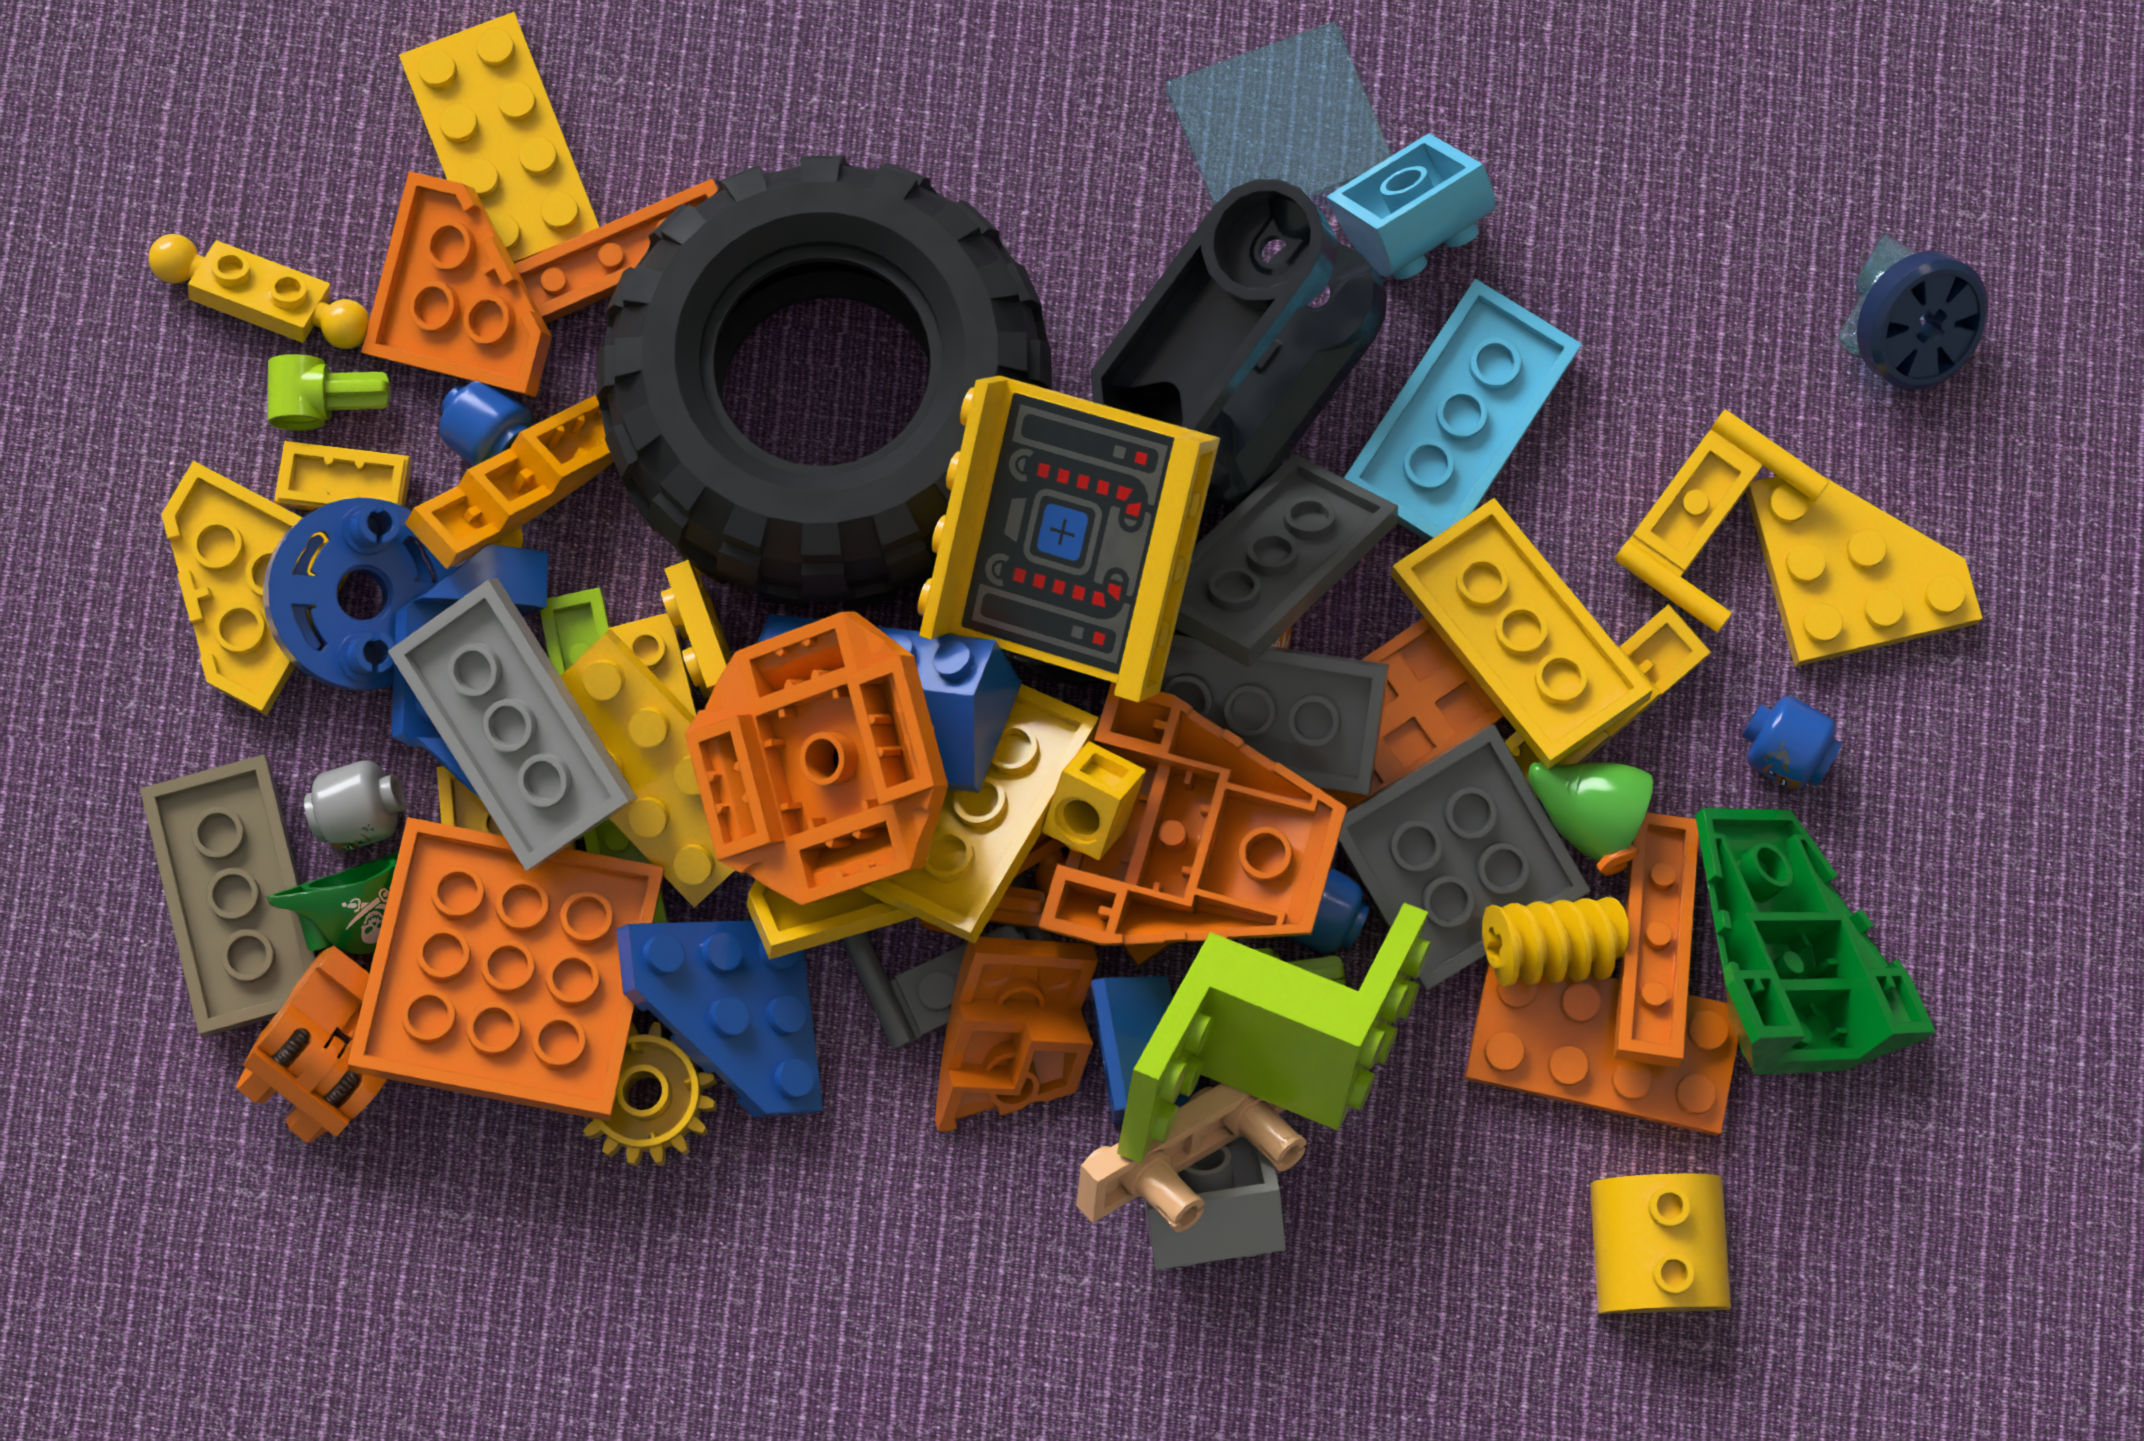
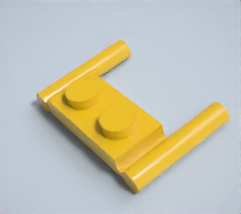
[1614,409,1830,633]

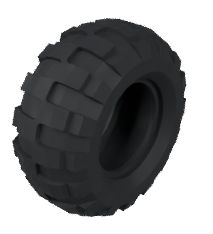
[596,155,1052,608]

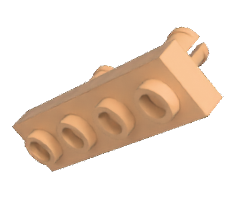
[1076,1083,1306,1232]

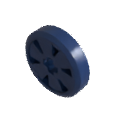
[1857,251,1988,390]

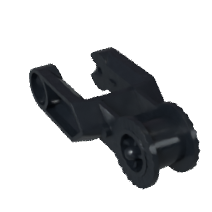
[1001,179,1387,685]

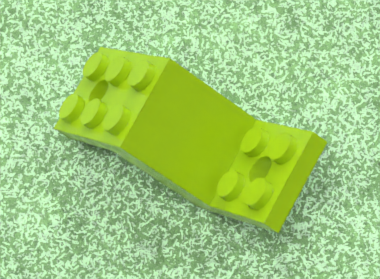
[1117,902,1431,1164]

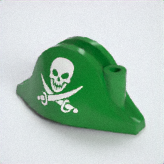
[266,851,399,954]

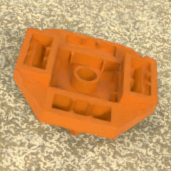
[685,612,948,905]

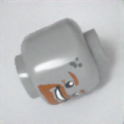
[304,760,406,852]

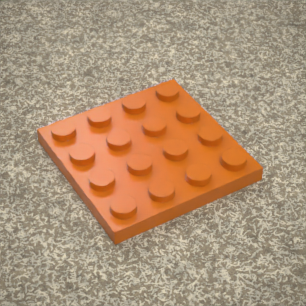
[347,817,664,1122]

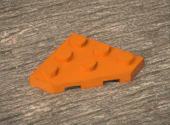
[361,171,552,397]

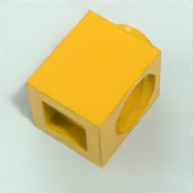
[1042,741,1146,861]

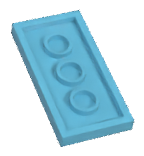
[1344,278,1582,542]

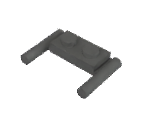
[842,872,1055,1051]

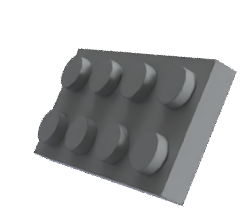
[388,578,637,871]

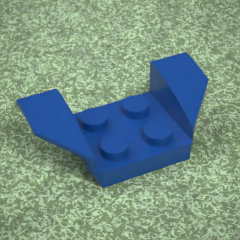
[392,545,548,798]

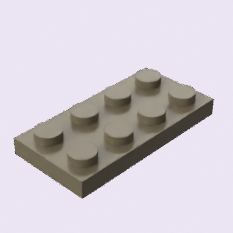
[140,754,318,1038]

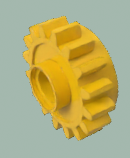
[583,1022,717,1166]

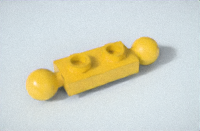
[148,234,370,349]

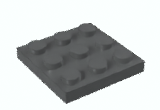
[1338,724,1591,990]

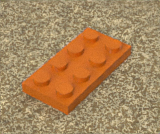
[1463,960,1739,1136]

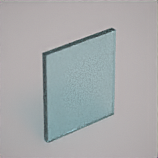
[1165,21,1393,206]

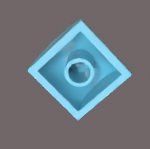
[1326,133,1496,280]

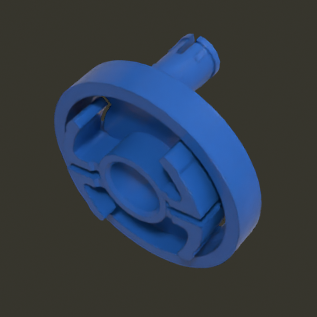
[263,498,456,691]

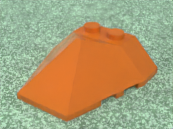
[1038,682,1347,946]

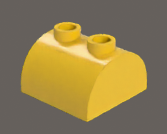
[1590,1173,1731,1314]

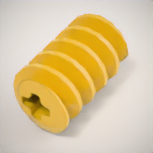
[1481,897,1629,987]

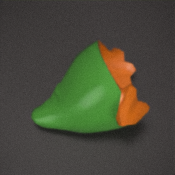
[1528,762,1653,876]

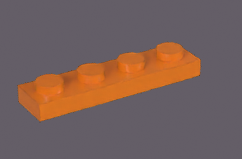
[514,178,718,324]
[1613,812,1699,1068]

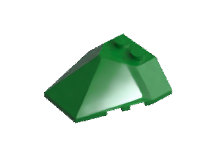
[1695,808,1936,1075]

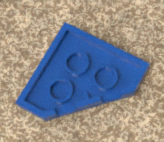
[616,921,823,1118]

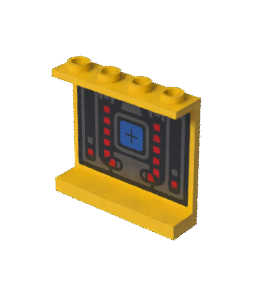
[918,375,1220,703]

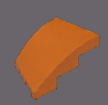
[935,936,1098,1132]

